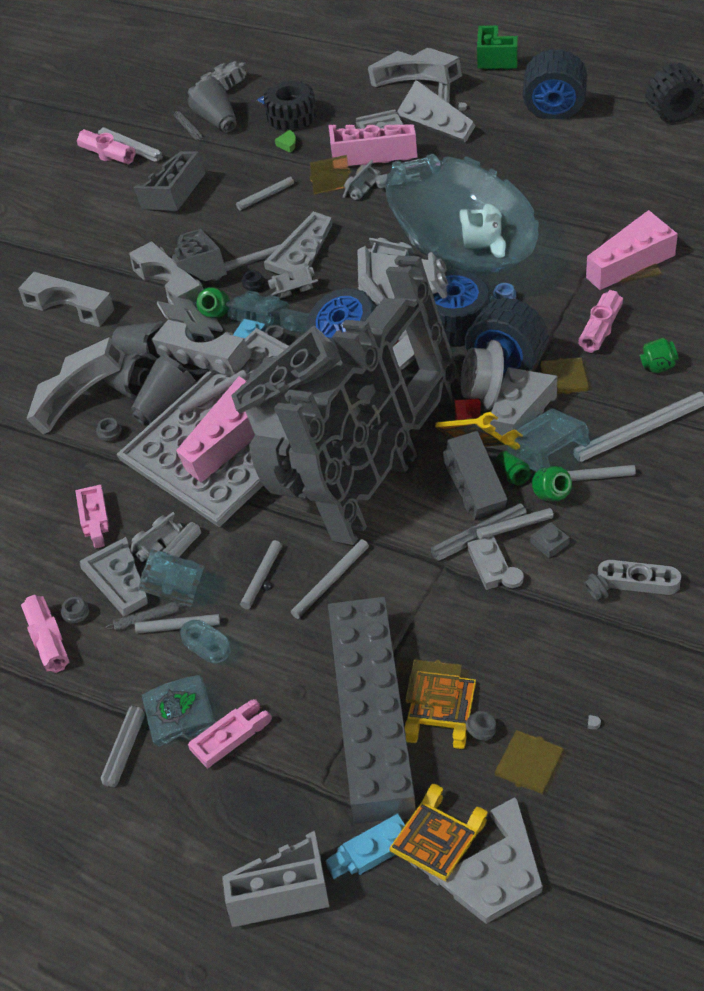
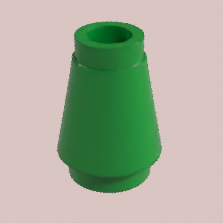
[496,451,531,485]

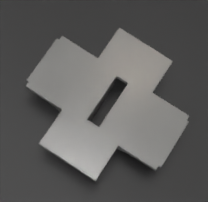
[157,295,223,341]

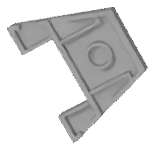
[410,797,542,924]

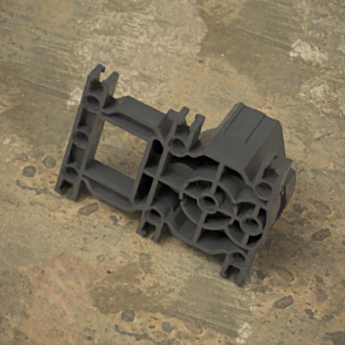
[240,255,462,545]

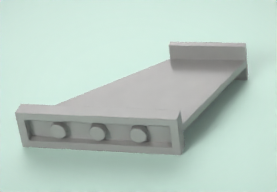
[357,246,448,299]

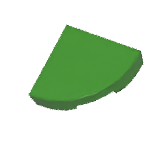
[275,130,296,153]

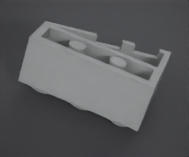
[490,368,557,442]
[222,831,329,927]

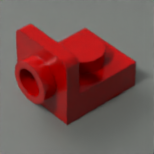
[455,399,481,421]

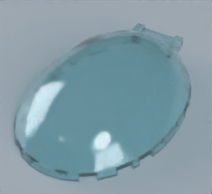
[385,154,539,276]

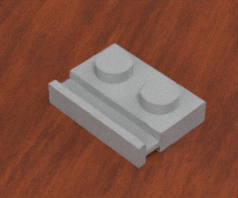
[356,109,403,129]

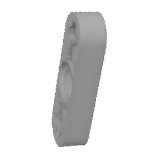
[598,560,681,595]

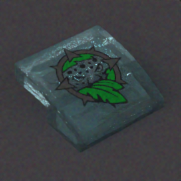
[142,675,215,747]

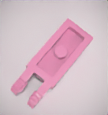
[188,699,272,769]

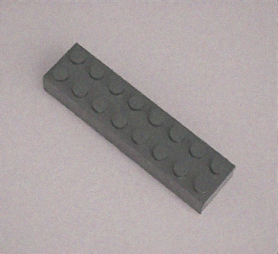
[328,597,416,824]

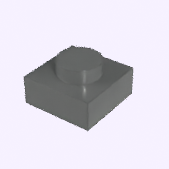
[530,522,570,558]

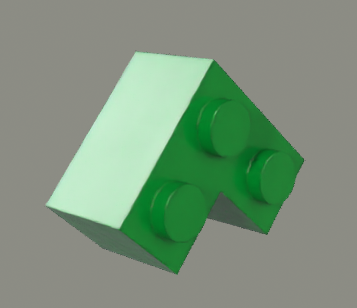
[477,26,518,70]

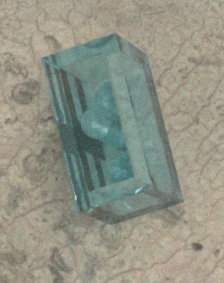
[138,549,205,607]

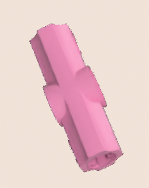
[77,129,136,165]
[579,290,623,353]
[21,595,70,673]

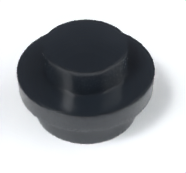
[242,270,265,291]

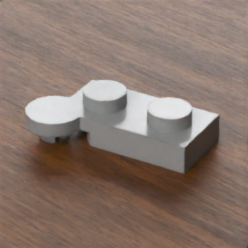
[467,536,524,590]

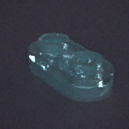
[180,620,231,663]

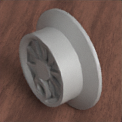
[461,340,504,411]

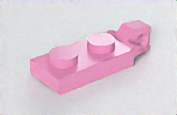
[75,485,109,549]

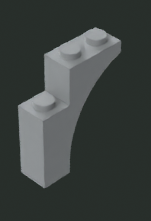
[368,48,462,87]
[27,337,125,434]

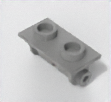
[343,160,381,200]
[368,238,415,256]
[268,266,318,299]
[130,512,184,562]

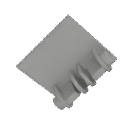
[195,61,246,91]

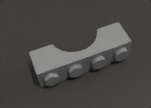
[129,241,203,307]
[19,272,114,327]
[152,320,251,375]

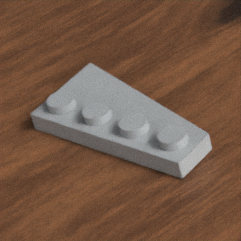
[396,80,476,143]
[264,211,332,279]

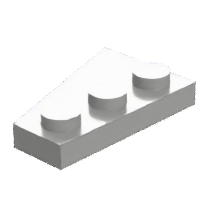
[80,537,148,617]

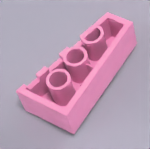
[329,125,417,168]
[586,210,677,290]
[176,376,255,483]

